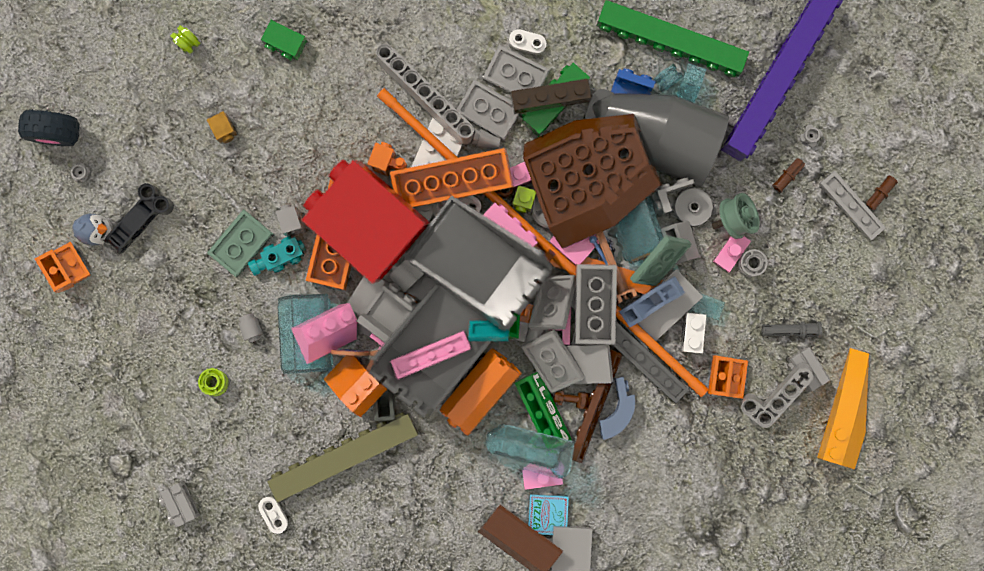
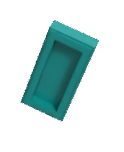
[468,321,509,341]

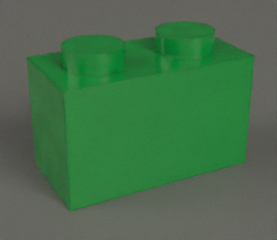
[261,20,307,61]

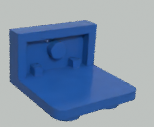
[611,68,656,94]

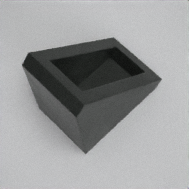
[374,383,395,422]

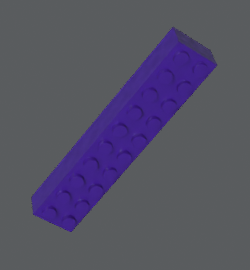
[721,0,843,161]

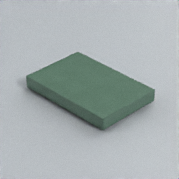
[207,209,274,278]
[630,235,692,286]

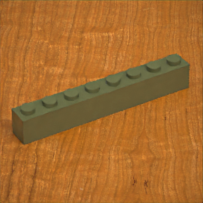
[267,412,419,502]

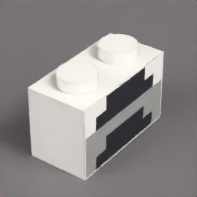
[680,313,706,353]

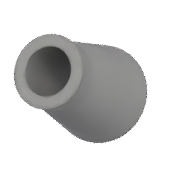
[471,129,500,149]

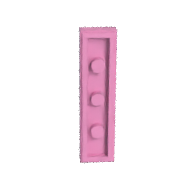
[391,331,471,379]

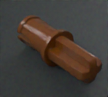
[772,158,805,193]
[866,175,898,210]

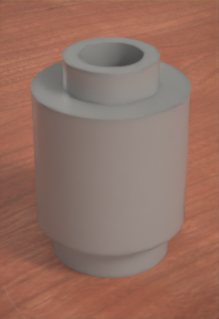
[238,313,263,343]

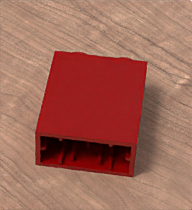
[302,159,430,284]

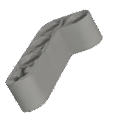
[741,363,813,428]

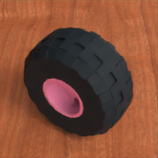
[18,110,80,146]

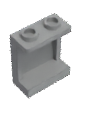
[357,281,418,342]

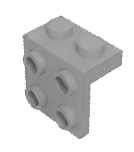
[652,178,695,217]

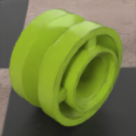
[170,25,201,55]
[198,368,229,397]

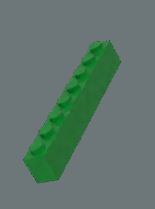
[596,0,749,78]

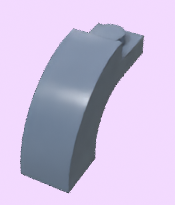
[619,276,686,327]
[598,377,635,440]

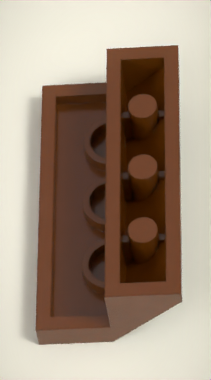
[478,505,563,571]

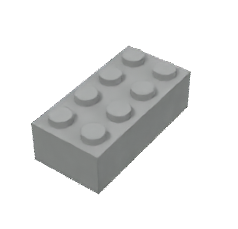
[574,264,617,344]

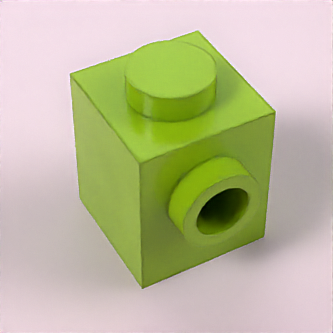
[512,185,536,213]

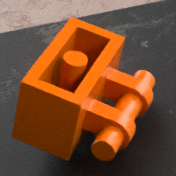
[367,142,407,176]

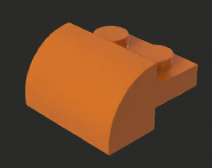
[35,242,91,293]
[708,355,748,399]

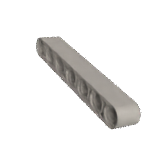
[376,44,474,145]

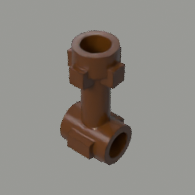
[554,390,590,409]

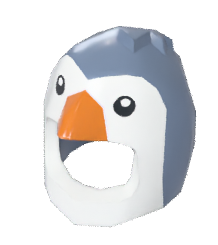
[72,213,113,246]

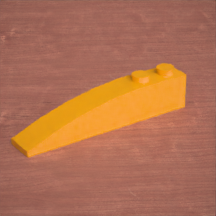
[817,348,869,470]

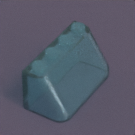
[616,195,664,264]
[278,294,334,374]
[486,424,574,479]

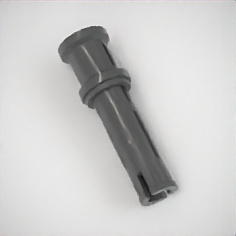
[761,321,822,339]

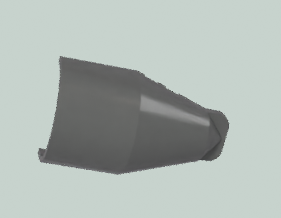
[585,89,729,187]

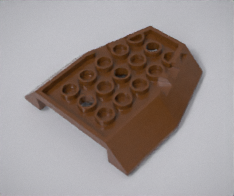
[523,114,661,249]

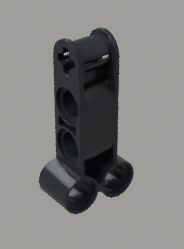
[104,183,174,255]

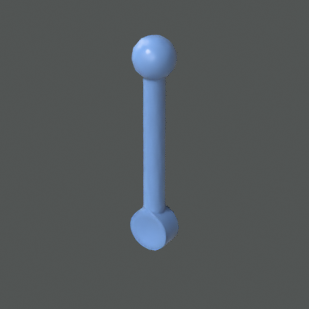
[589,236,607,264]

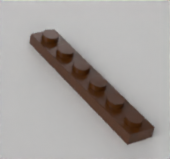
[569,350,623,463]

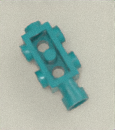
[248,236,306,276]

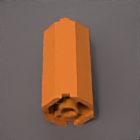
[439,348,522,436]

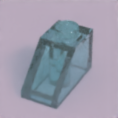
[676,63,706,102]

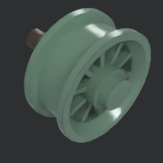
[712,193,760,239]

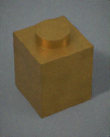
[207,111,237,143]

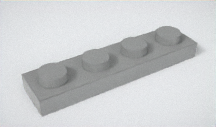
[819,171,886,241]

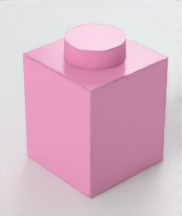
[510,162,531,190]

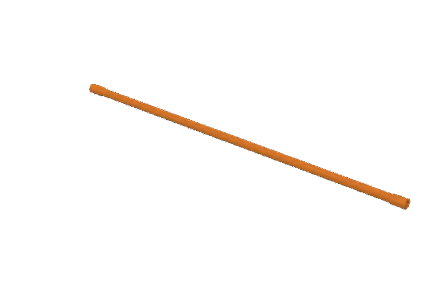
[377,88,708,397]

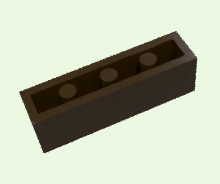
[511,79,591,114]

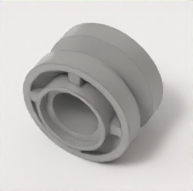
[738,249,768,277]

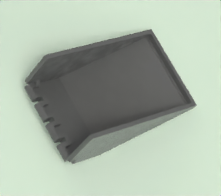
[404,195,552,331]
[366,283,491,420]

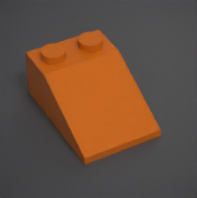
[324,355,387,417]

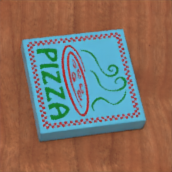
[528,494,569,535]

